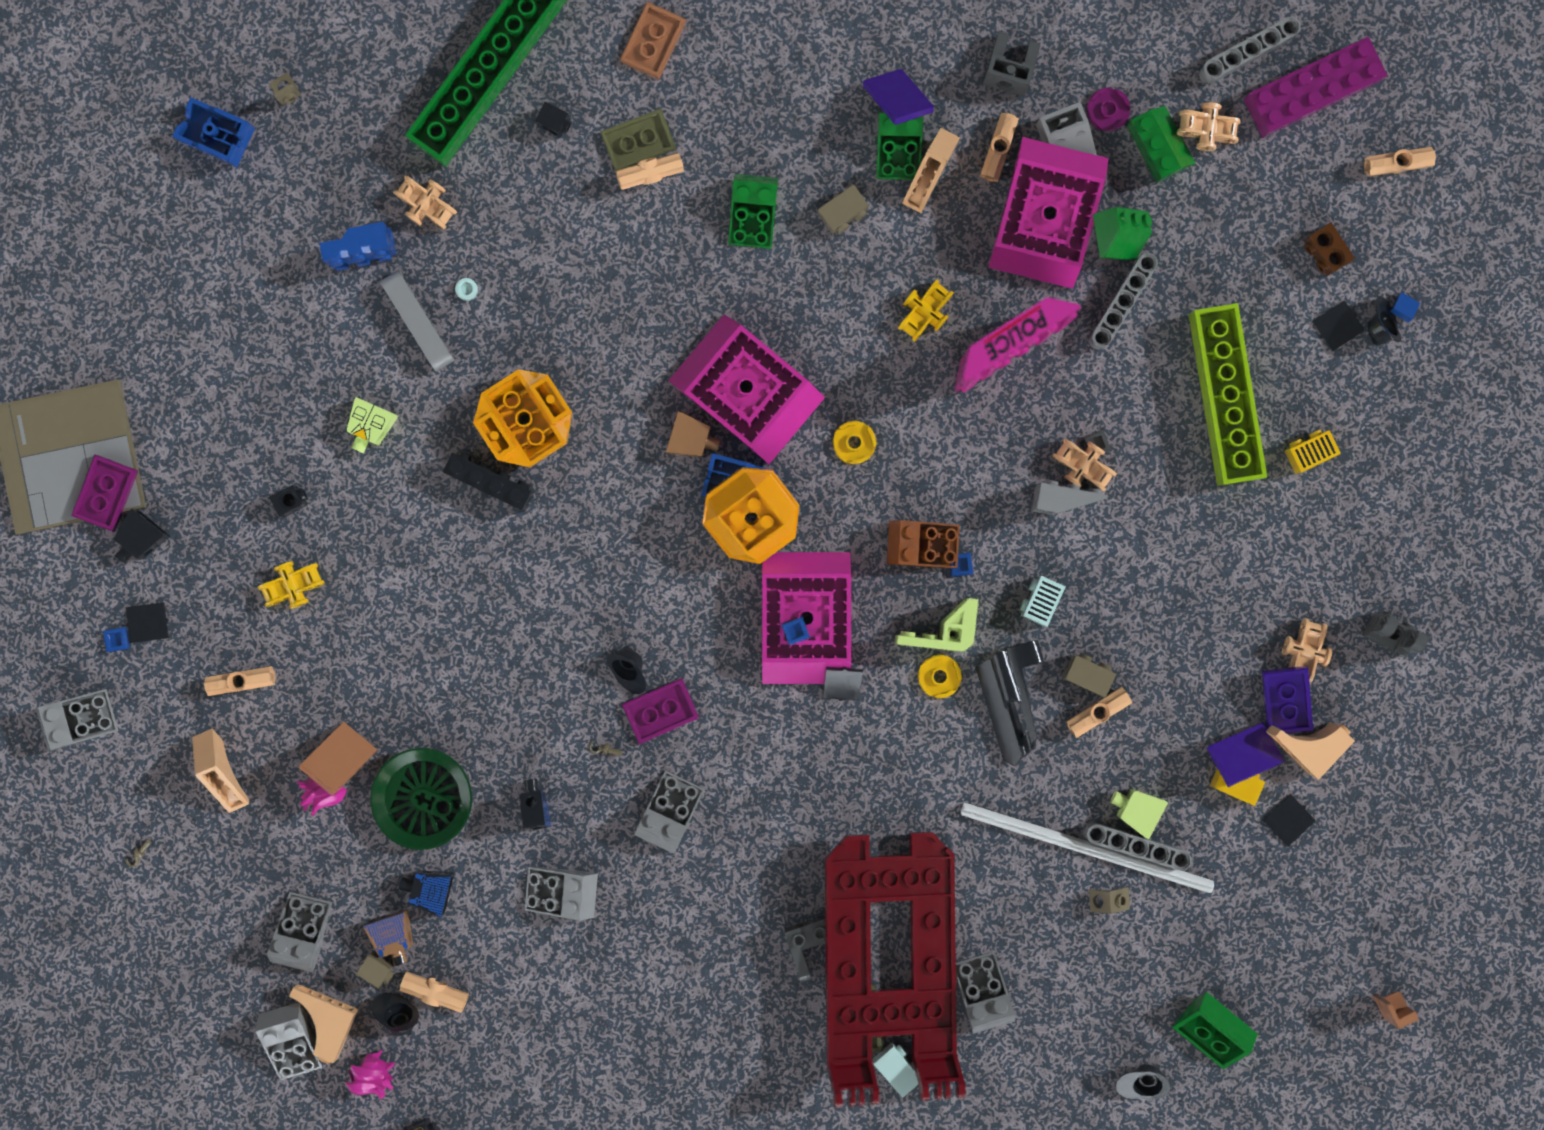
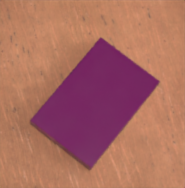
[71,454,139,532]
[622,678,700,745]

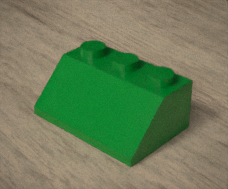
[1127,106,1196,184]
[1093,207,1152,261]
[1172,992,1258,1069]

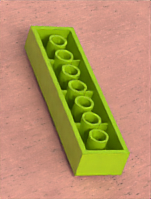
[1188,303,1267,486]

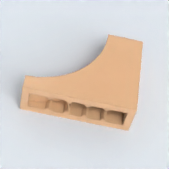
[902,128,960,213]
[1266,722,1355,780]
[192,728,249,813]
[289,984,359,1063]

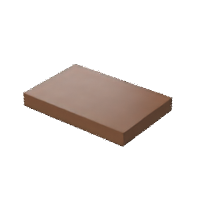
[620,2,686,80]
[299,722,378,796]

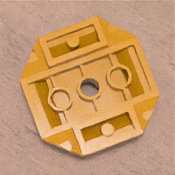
[473,369,573,468]
[702,467,800,564]

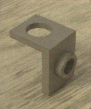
[269,73,301,105]
[1089,887,1130,914]

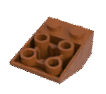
[887,520,960,568]

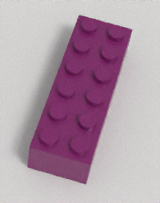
[1243,36,1388,138]

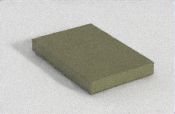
[600,108,677,171]

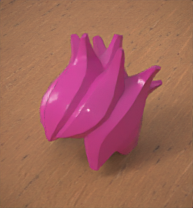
[296,777,347,816]
[345,1050,395,1099]

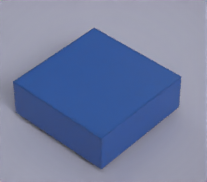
[1390,292,1420,323]
[950,553,973,577]
[782,617,810,646]
[103,627,130,652]

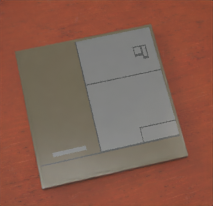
[0,379,146,535]

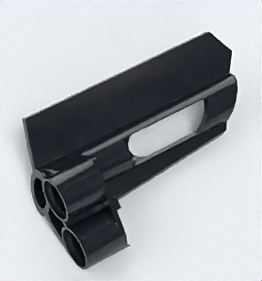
[976,640,1044,766]

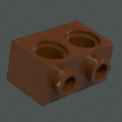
[1303,222,1355,276]

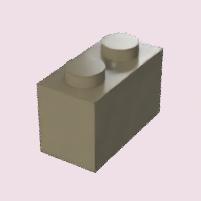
[817,184,869,235]
[1062,653,1116,698]

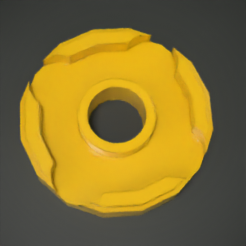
[833,421,876,464]
[918,655,962,698]

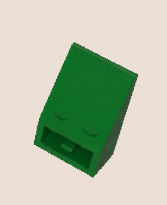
[876,108,924,180]
[728,174,778,249]

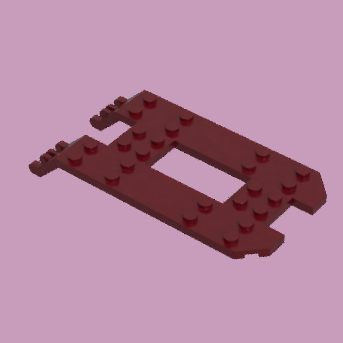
[824,832,965,1108]

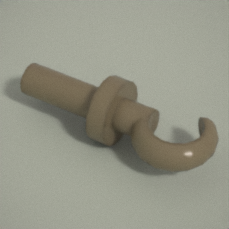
[589,741,622,756]
[126,840,151,867]

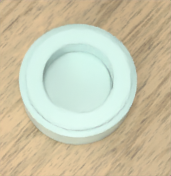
[455,278,478,301]

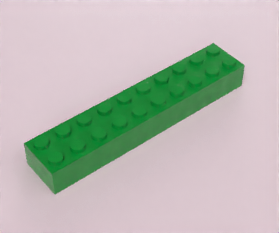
[405,0,567,167]

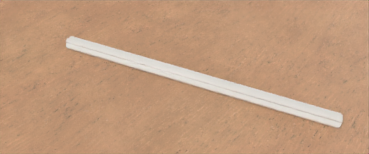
[961,803,1214,893]

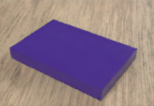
[863,68,934,125]
[1262,666,1314,734]
[1207,723,1285,788]

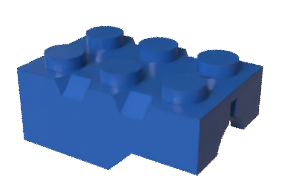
[172,97,255,168]
[319,222,397,271]
[701,453,776,499]

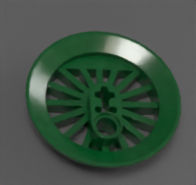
[370,748,472,850]

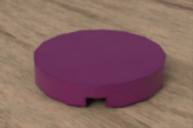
[1087,87,1130,132]

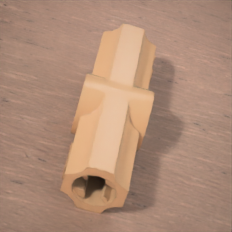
[980,113,1019,182]
[1364,147,1436,177]
[615,152,684,190]
[204,666,276,696]
[1066,687,1132,738]
[399,971,469,1013]

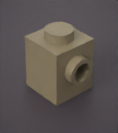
[356,951,394,989]

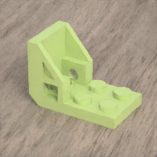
[894,598,979,652]

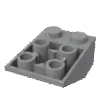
[1036,102,1097,155]
[1031,480,1108,515]
[36,689,119,752]
[635,770,705,854]
[525,867,598,921]
[267,892,332,973]
[956,952,1015,1034]
[255,1002,323,1080]

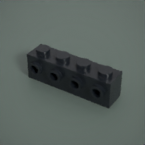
[443,452,535,512]

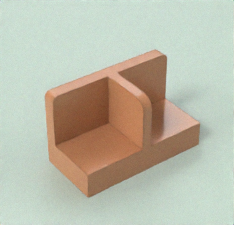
[1373,991,1419,1029]

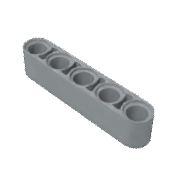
[1199,17,1301,84]
[1089,253,1158,350]
[380,270,455,372]
[1083,822,1192,871]

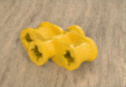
[898,280,954,342]
[258,561,325,609]

